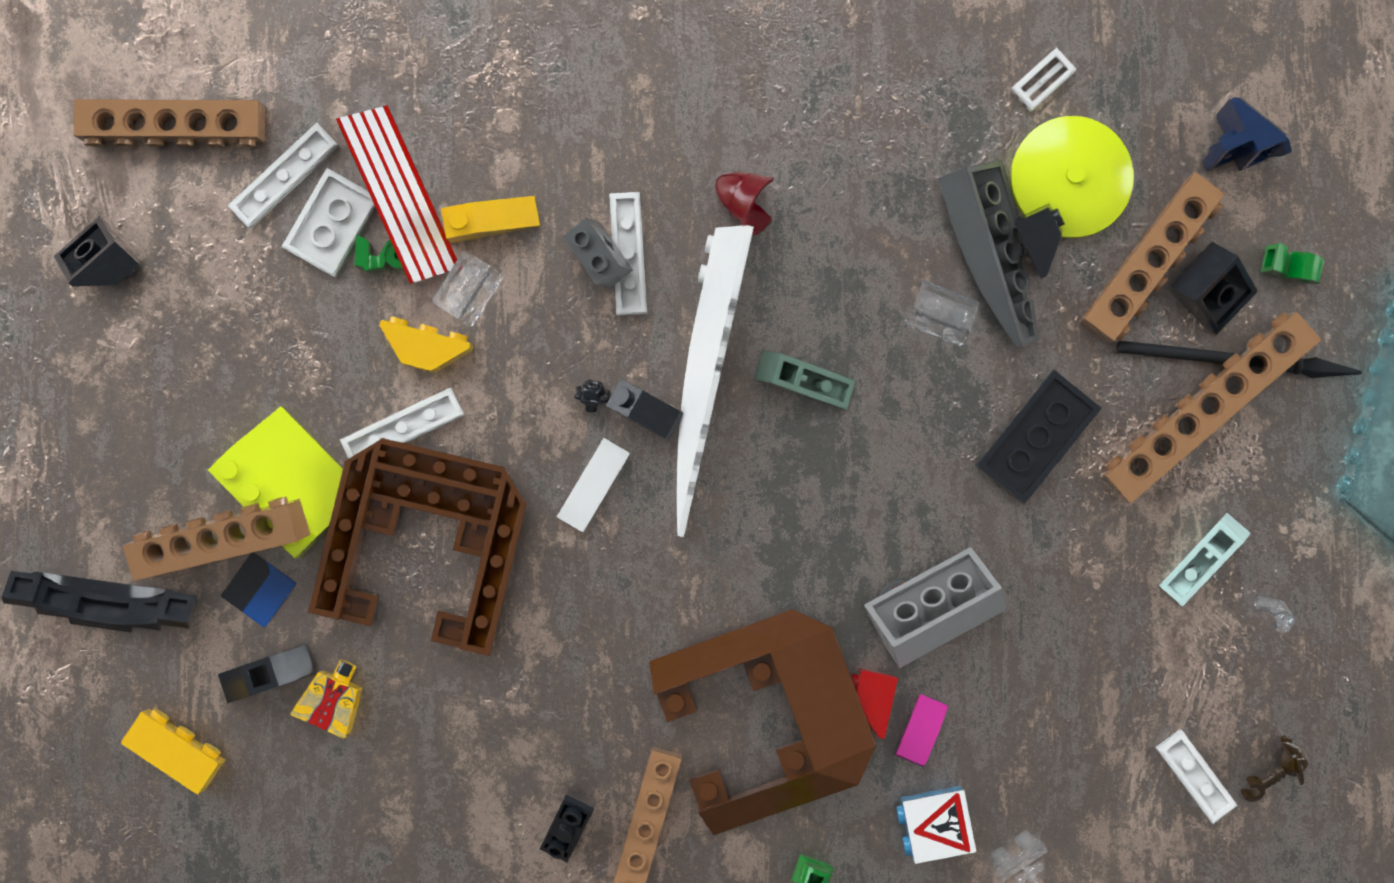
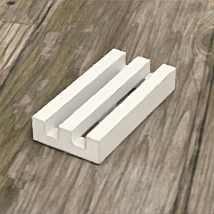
[1010,47,1077,112]

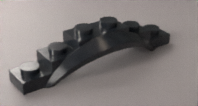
[1,571,197,632]

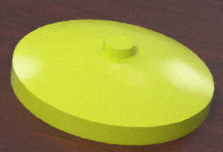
[1010,116,1134,239]

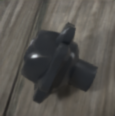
[574,379,610,413]

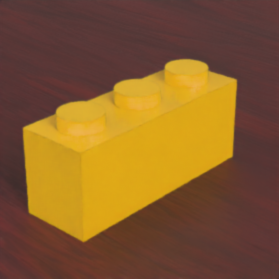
[120,708,225,795]

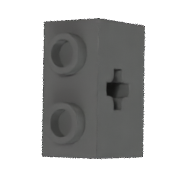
[563,217,633,289]

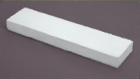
[227,123,339,229]
[609,192,647,316]
[340,387,465,459]

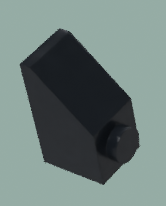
[1014,203,1065,279]
[606,379,684,440]

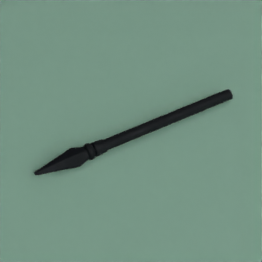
[1117,341,1362,378]

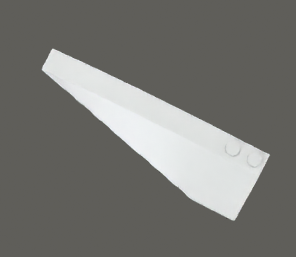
[677,225,753,537]

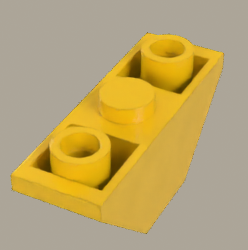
[379,316,474,373]

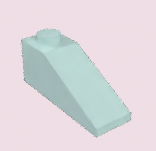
[1159,513,1251,607]

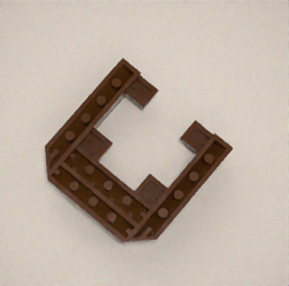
[308,438,527,656]
[649,609,877,835]

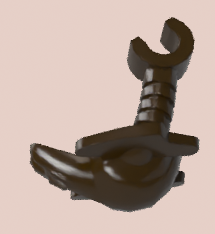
[1241,735,1309,802]

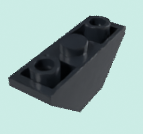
[218,644,316,703]
[540,789,597,862]

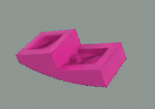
[895,694,948,767]

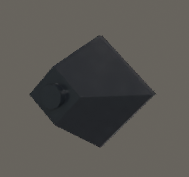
[54,216,140,287]

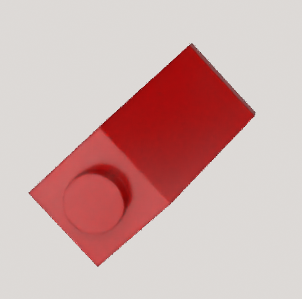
[852,668,898,739]

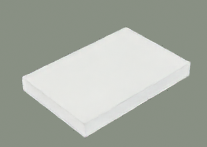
[281,168,376,278]

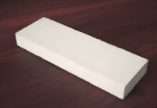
[557,438,630,532]
[1155,729,1238,824]

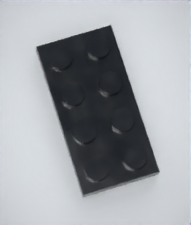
[976,370,1102,504]

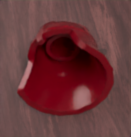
[715,171,774,235]

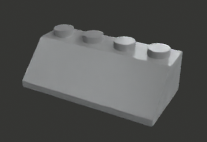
[864,547,1007,668]

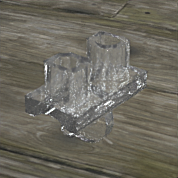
[990,830,1047,883]

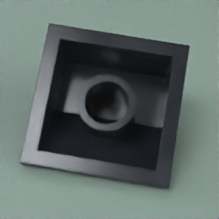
[1170,242,1258,335]

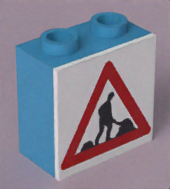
[896,786,976,864]

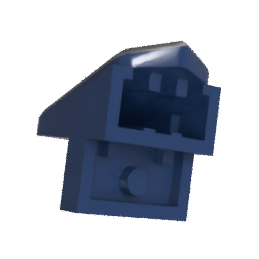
[1202,97,1293,172]

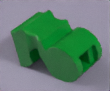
[354,235,404,274]
[1260,243,1325,284]
[791,853,834,883]

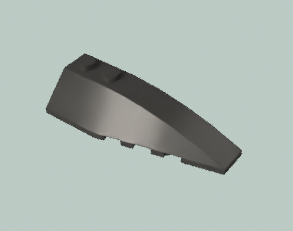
[938,160,1039,347]

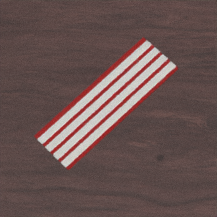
[336,105,461,284]

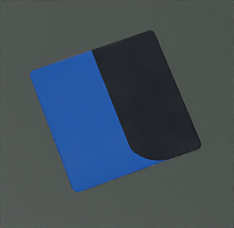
[221,552,296,627]

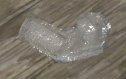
[1253,594,1295,633]

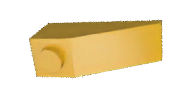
[441,196,540,244]

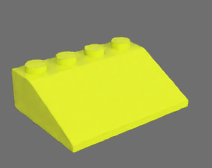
[208,406,343,558]

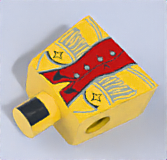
[290,659,362,739]

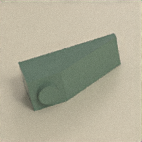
[754,351,856,410]

